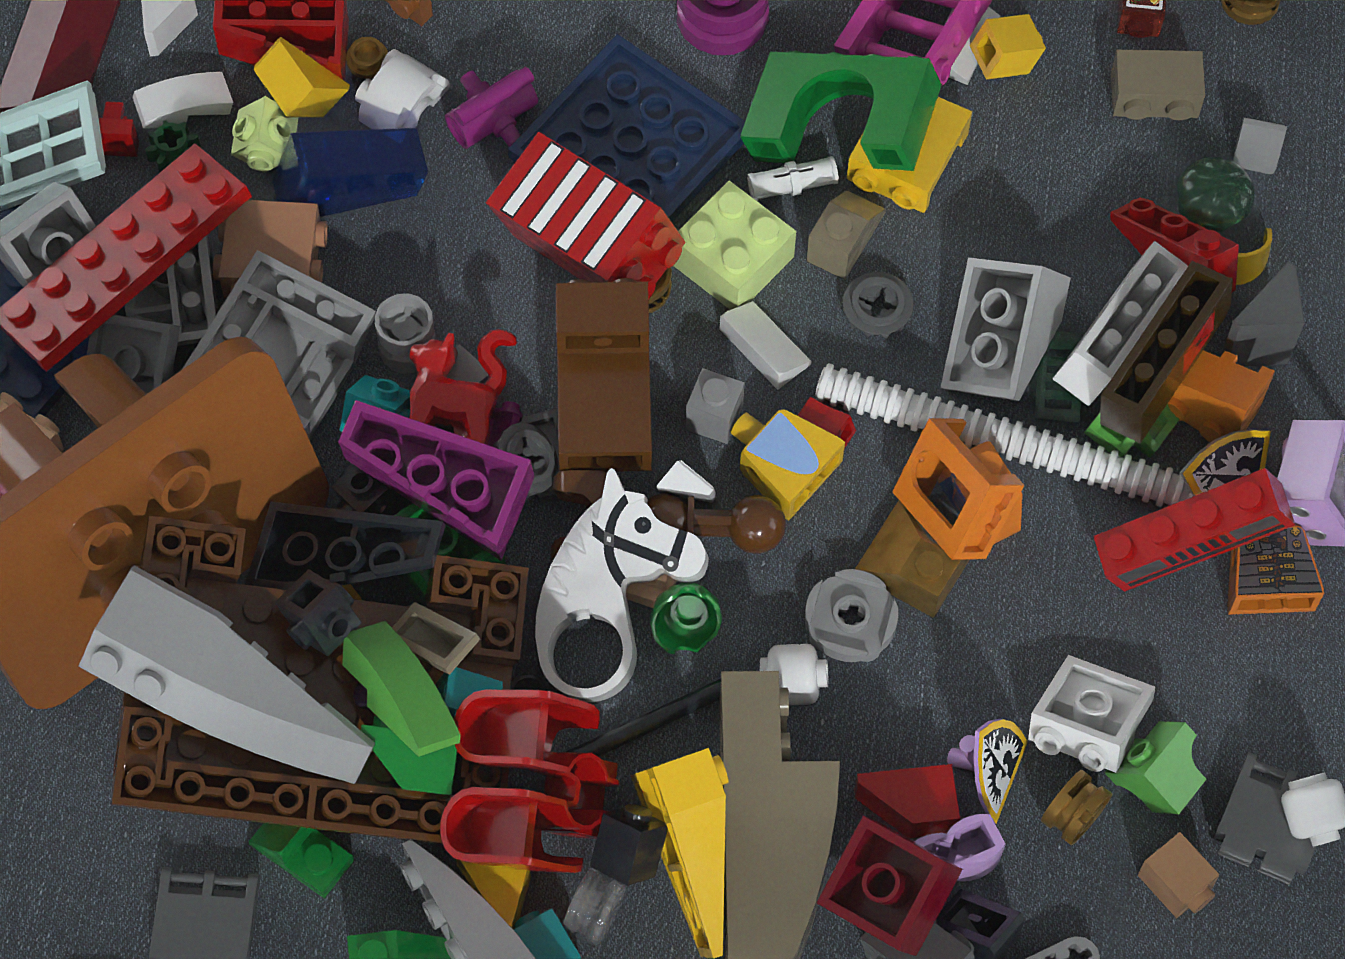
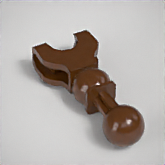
[550,470,786,562]

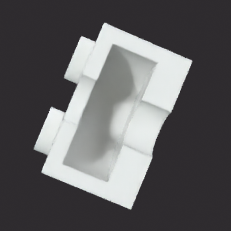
[355,49,451,146]

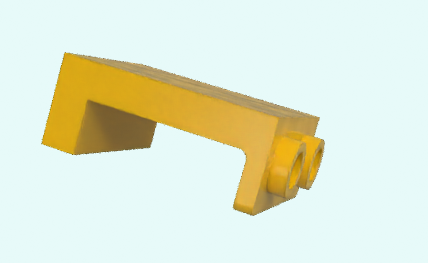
[847,97,973,213]

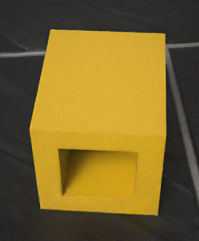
[969,14,1046,80]

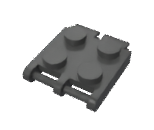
[1214,752,1316,885]
[149,866,260,959]

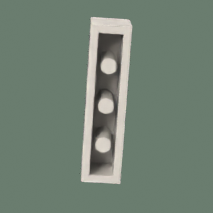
[1053,241,1188,406]

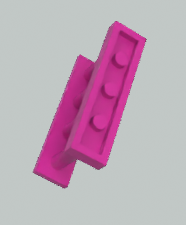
[834,0,992,85]

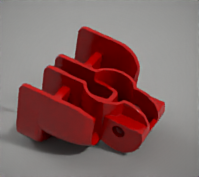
[440,690,620,873]

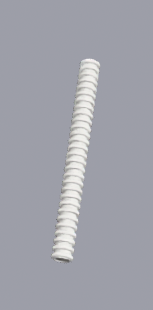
[815,363,1193,507]

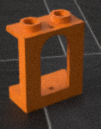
[892,418,1025,560]

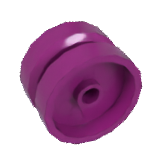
[677,0,770,55]

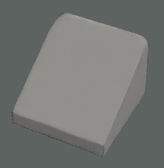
[1233,118,1287,174]

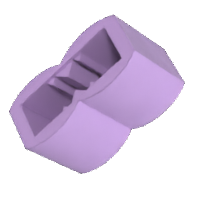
[914,814,1005,882]

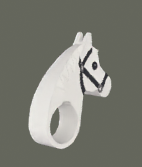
[535,468,709,702]

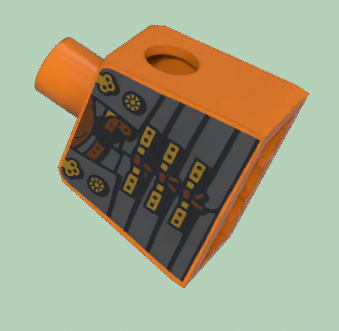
[1228,526,1324,615]

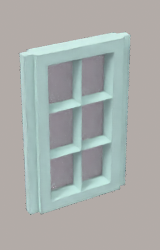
[0,80,106,211]

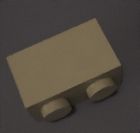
[1111,50,1205,120]

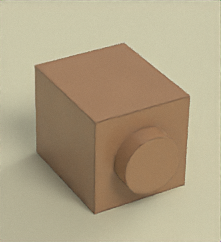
[1138,832,1219,918]

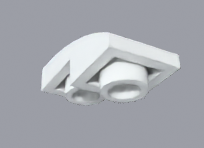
[133,72,233,128]

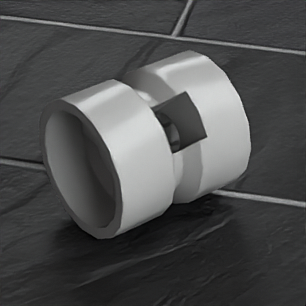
[375,293,436,374]

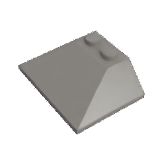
[183,250,376,440]

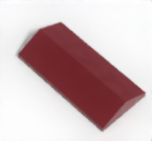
[0,0,121,129]

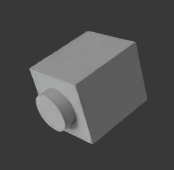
[686,368,745,444]

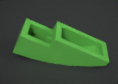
[342,621,461,757]

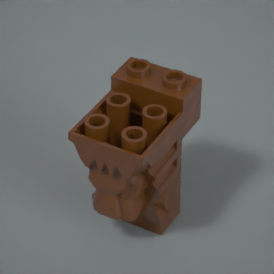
[556,278,652,472]

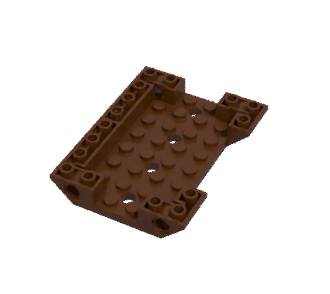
[111,515,529,844]

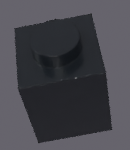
[590,804,668,886]

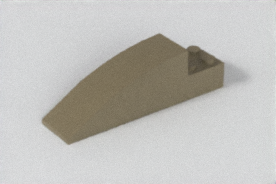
[719,671,840,959]

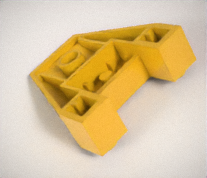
[630,748,729,959]

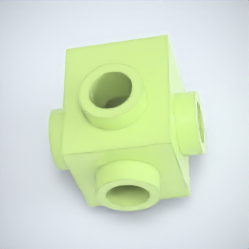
[231,96,299,173]

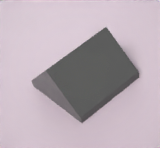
[1220,261,1305,366]

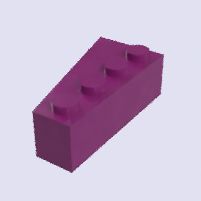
[338,400,535,561]

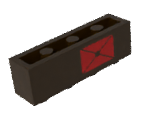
[1100,261,1233,444]

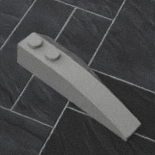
[78,565,375,784]

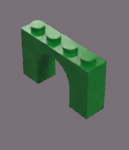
[740,51,942,171]

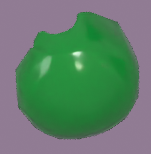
[650,583,722,654]

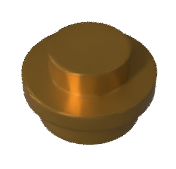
[346,37,388,79]

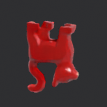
[409,329,517,445]

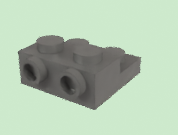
[87,314,180,394]

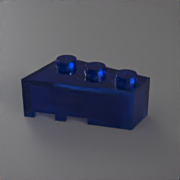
[272,128,428,217]

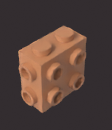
[213,200,328,298]

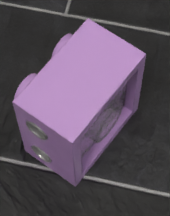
[1276,420,1345,546]

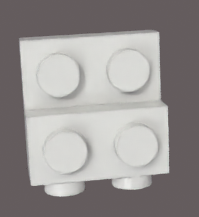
[1028,655,1155,773]

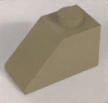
[807,190,886,280]

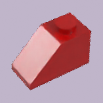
[854,764,960,839]

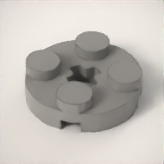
[805,569,898,662]

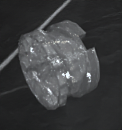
[563,868,626,946]

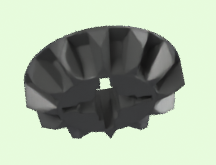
[843,272,914,339]
[493,423,558,496]

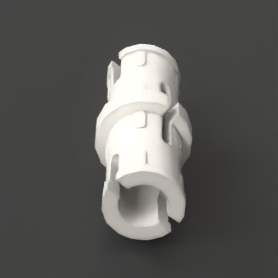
[747,156,839,201]

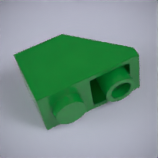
[361,716,458,795]

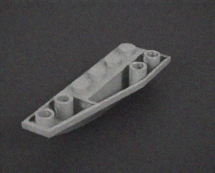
[400,839,535,959]

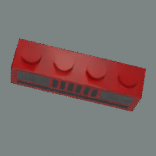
[1093,468,1295,592]

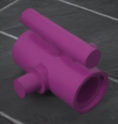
[444,66,538,149]

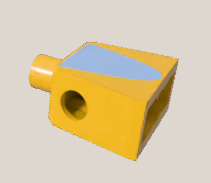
[731,409,845,521]

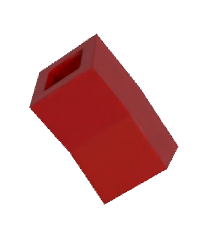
[797,397,856,449]

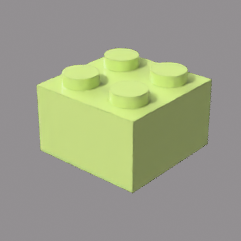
[673,180,796,310]

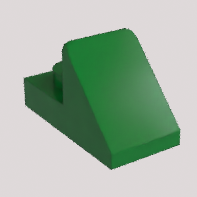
[248,823,354,899]

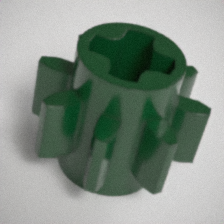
[145,120,201,173]

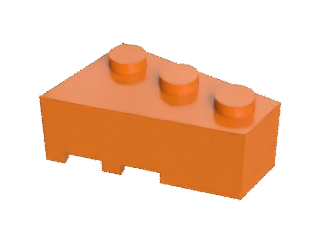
[1168,350,1275,442]

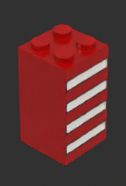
[485,132,686,300]

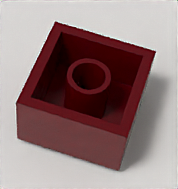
[816,816,963,956]

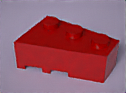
[213,0,349,81]

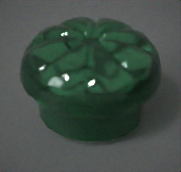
[1177,156,1255,233]

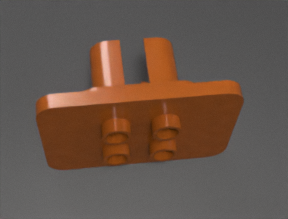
[0,337,329,709]

